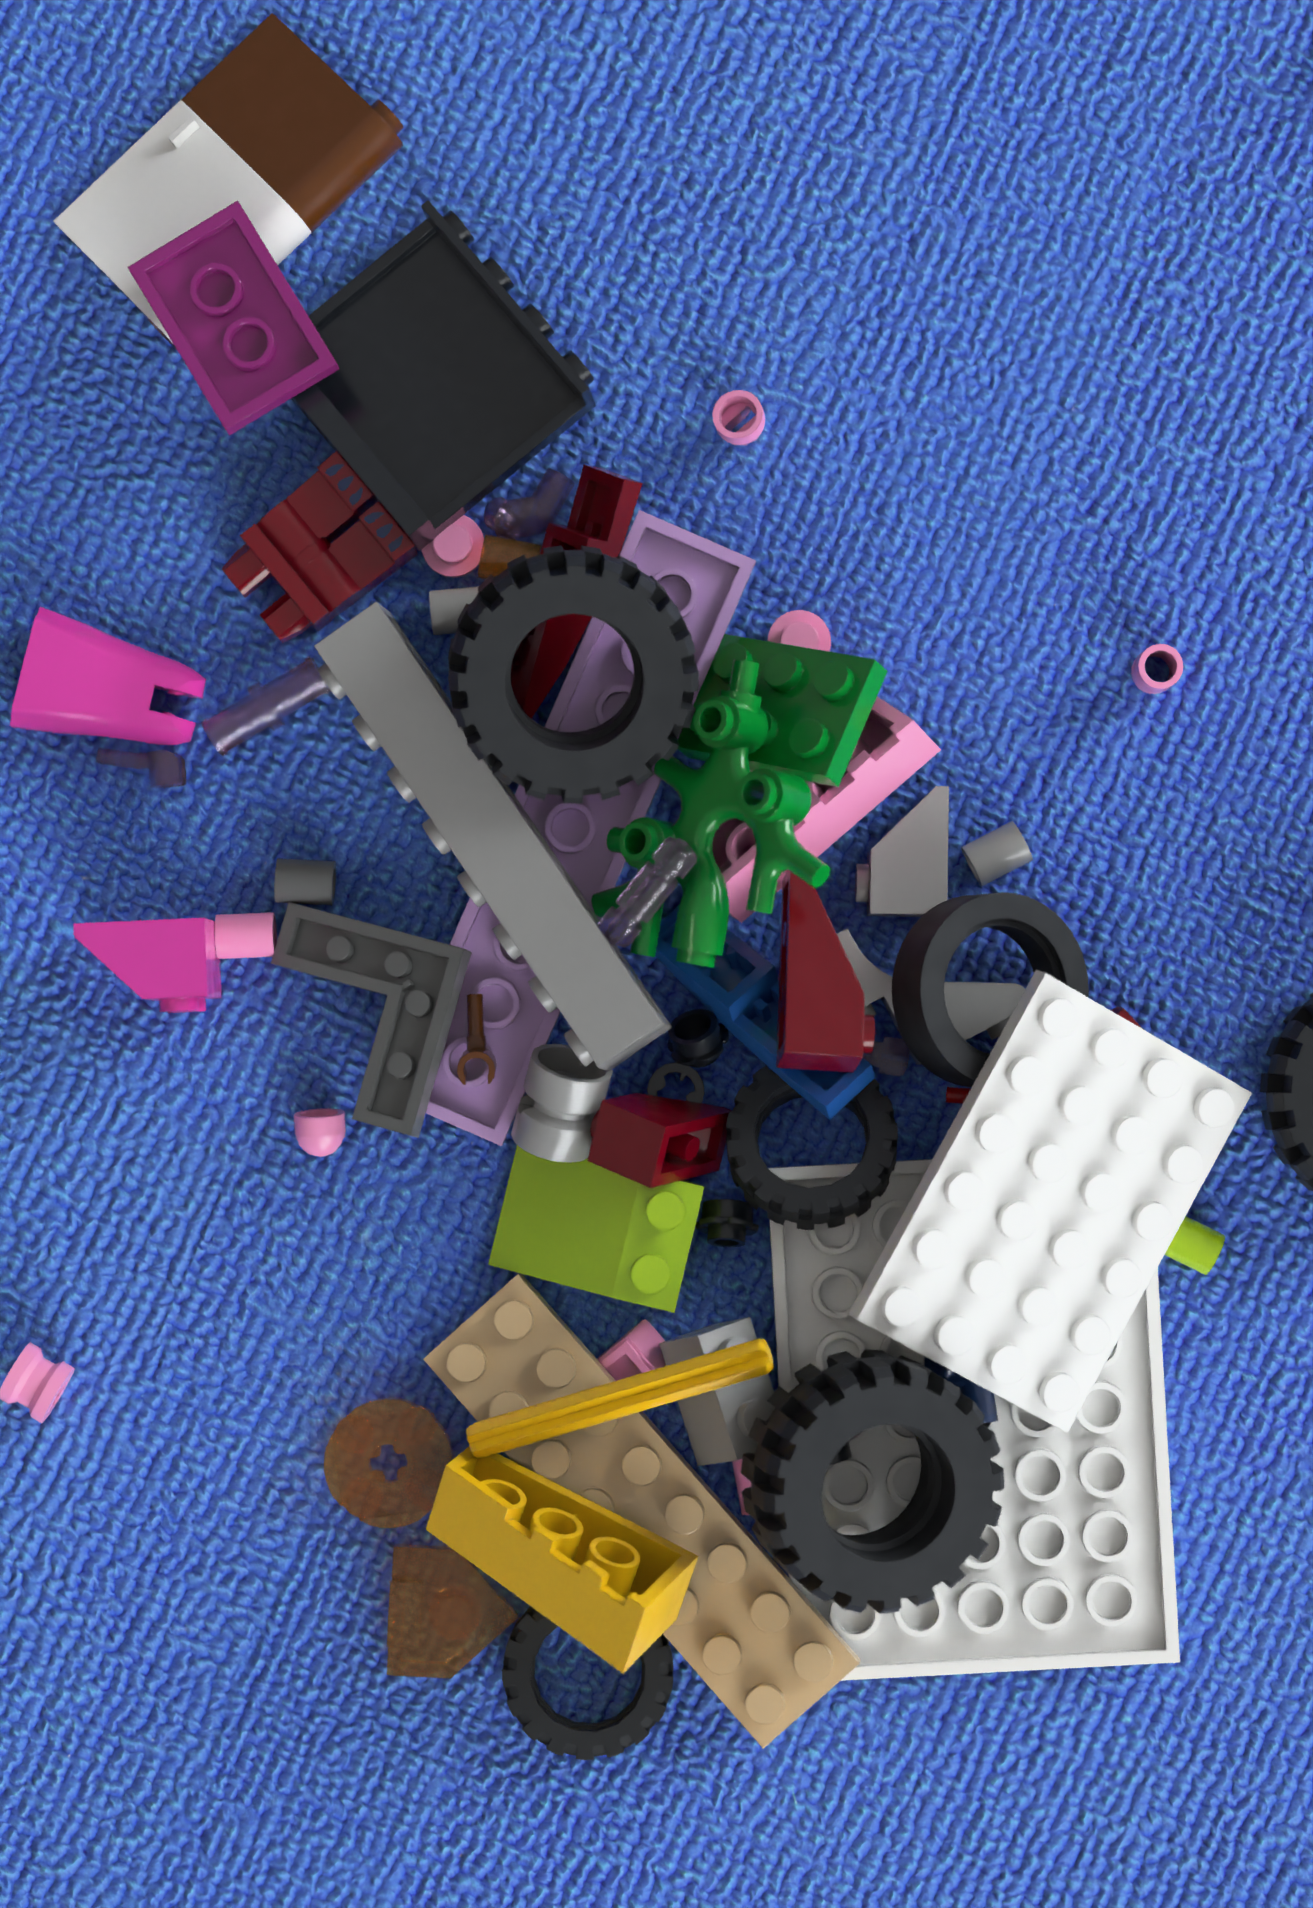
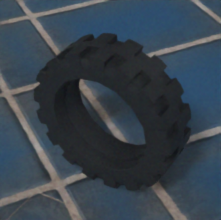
[726,1065,898,1230]
[502,1606,673,1760]

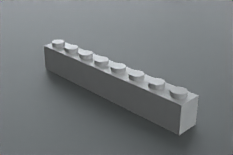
[314,601,672,1071]

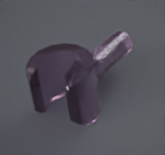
[96,747,187,788]

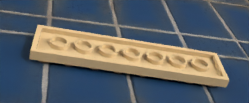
[423,1273,861,1749]

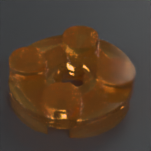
[324,1397,453,1528]

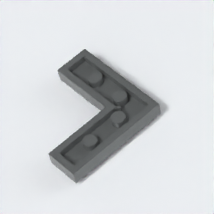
[271,902,472,1138]

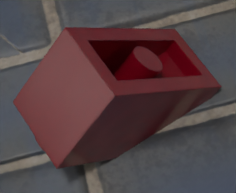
[587,1093,732,1188]

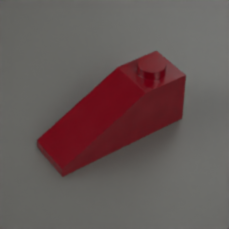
[776,870,875,1073]

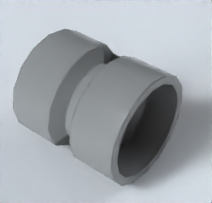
[511,1044,613,1163]

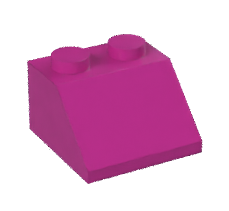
[73,918,222,1013]

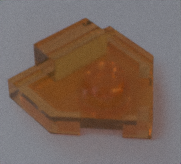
[387,1544,519,1679]

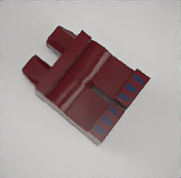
[222,451,418,644]

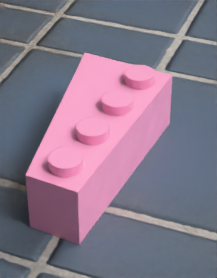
[712,697,941,923]

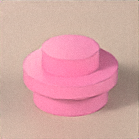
[421,515,485,578]
[767,610,831,652]

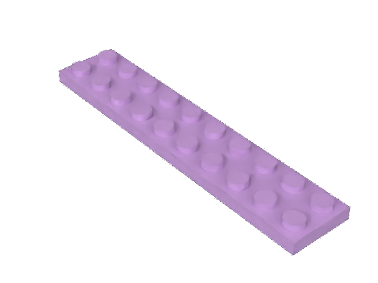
[426,510,756,1146]

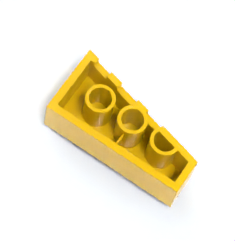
[426,1447,698,1673]

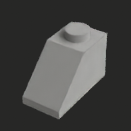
[855,786,949,917]

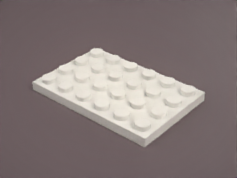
[848,970,1252,1433]

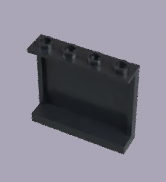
[291,200,596,551]

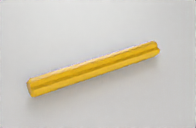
[466,1338,774,1459]

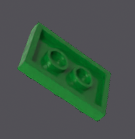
[678,634,888,787]

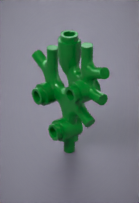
[591,659,830,968]

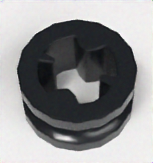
[647,1062,705,1103]

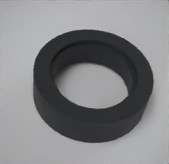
[892,893,1089,1087]

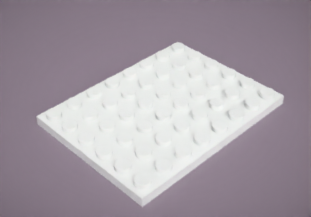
[768,1159,1180,1681]

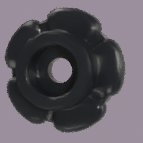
[667,1009,729,1068]
[695,1199,759,1247]

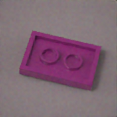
[127,200,340,436]

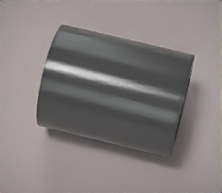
[274,858,336,906]

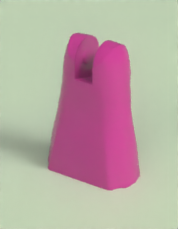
[10,607,206,745]

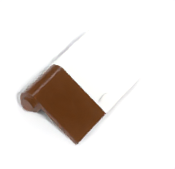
[53,13,404,350]

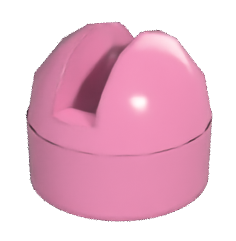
[712,390,765,445]
[294,1108,346,1157]

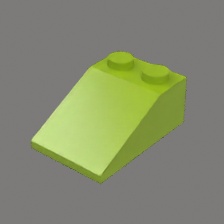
[488,1145,704,1313]

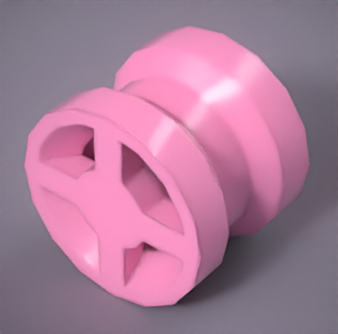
[0,1342,75,1423]

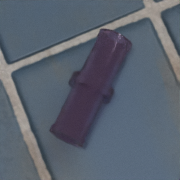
[201,656,331,756]

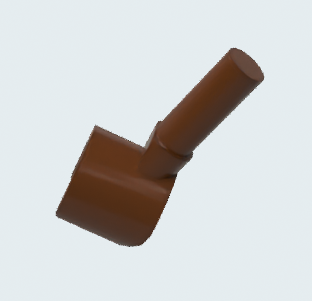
[457,994,497,1085]

